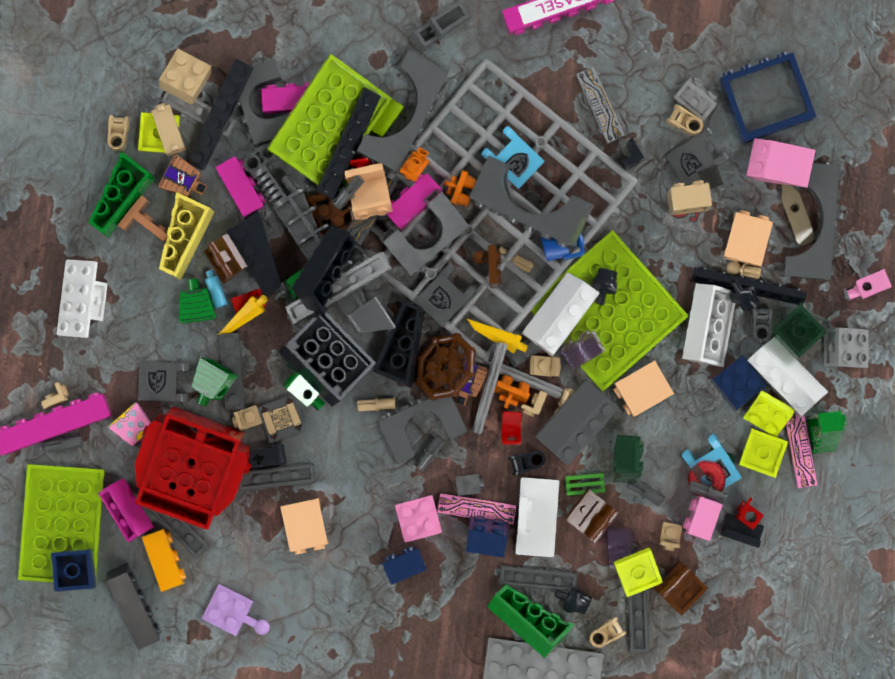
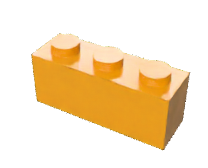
[142,529,186,592]

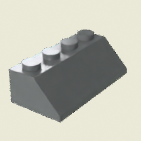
[535,379,619,466]

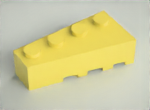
[159,192,215,280]

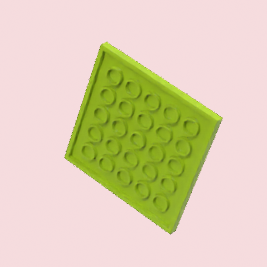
[531,230,688,392]

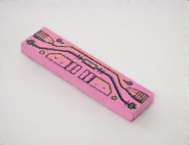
[786,413,817,488]
[437,494,516,524]

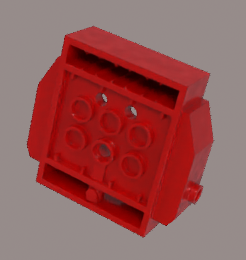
[135,406,251,530]

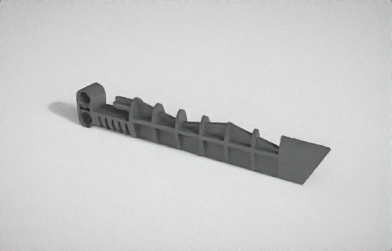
[244,144,396,333]

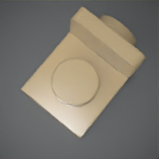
[530,356,561,377]
[41,382,69,410]
[521,391,548,417]
[232,405,262,431]
[659,522,683,551]

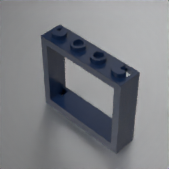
[719,51,817,144]

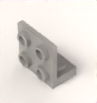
[824,328,868,368]

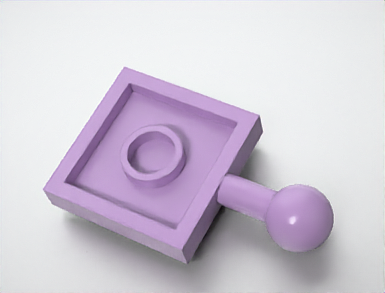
[202,584,270,636]

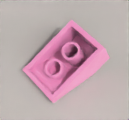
[746,138,816,188]

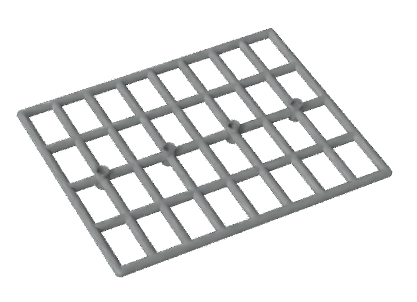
[347,58,637,361]

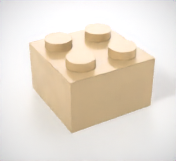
[159,49,211,106]
[667,181,712,216]

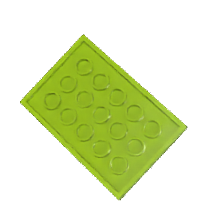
[267,54,392,185]
[18,464,105,583]

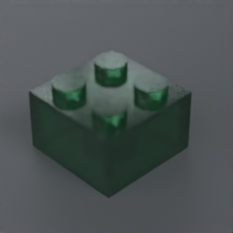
[771,304,827,359]
[613,435,644,483]

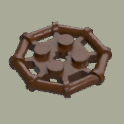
[306,192,354,236]
[415,333,476,401]

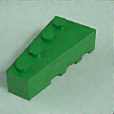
[88,151,155,238]
[807,411,847,454]
[487,585,575,659]

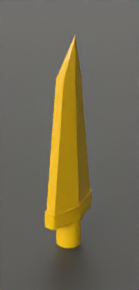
[218,295,268,335]
[467,319,528,354]

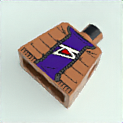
[158,154,207,198]
[454,361,490,406]

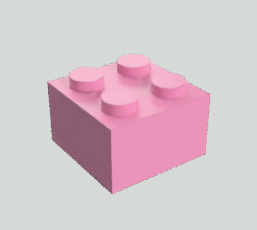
[395,495,442,543]
[682,496,723,541]

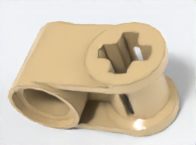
[665,104,703,137]
[107,115,130,153]
[588,616,626,648]

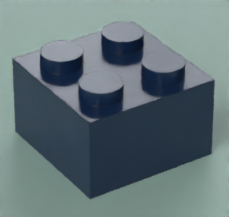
[710,356,767,410]
[466,515,509,558]
[382,546,427,585]
[51,549,96,592]

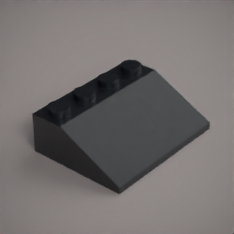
[278,312,376,407]

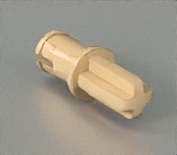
[499,246,533,273]
[357,397,396,412]

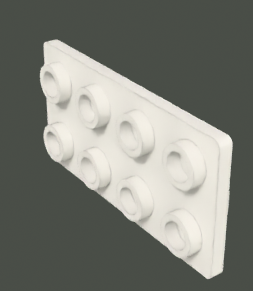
[57,260,108,338]
[516,478,559,557]

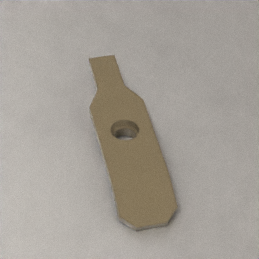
[780,184,815,246]

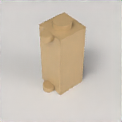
[151,103,186,156]

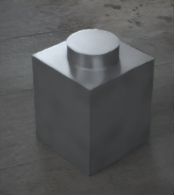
[456,474,484,496]

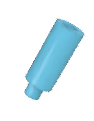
[205,270,228,309]

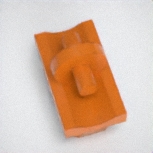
[399,147,430,181]
[443,170,477,207]
[494,375,530,409]

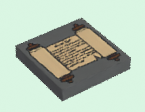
[257,395,307,444]

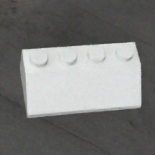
[521,272,599,356]
[682,283,735,367]
[748,337,828,418]

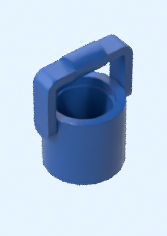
[541,234,585,262]

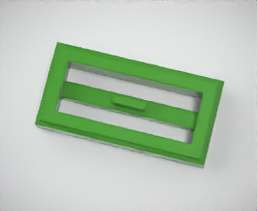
[565,473,605,496]

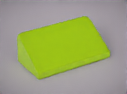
[371,99,404,137]

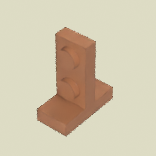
[118,195,168,243]

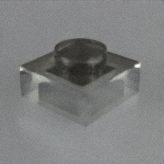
[698,165,723,189]

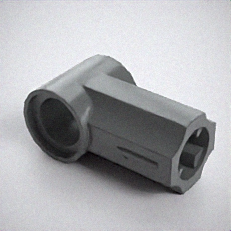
[505,339,543,368]

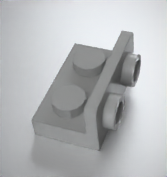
[674,77,720,121]

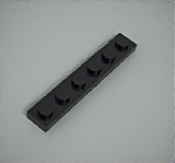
[186,59,254,171]
[315,88,381,200]
[690,267,807,306]

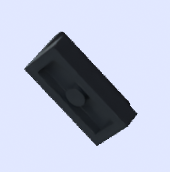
[621,138,644,171]
[721,514,764,548]

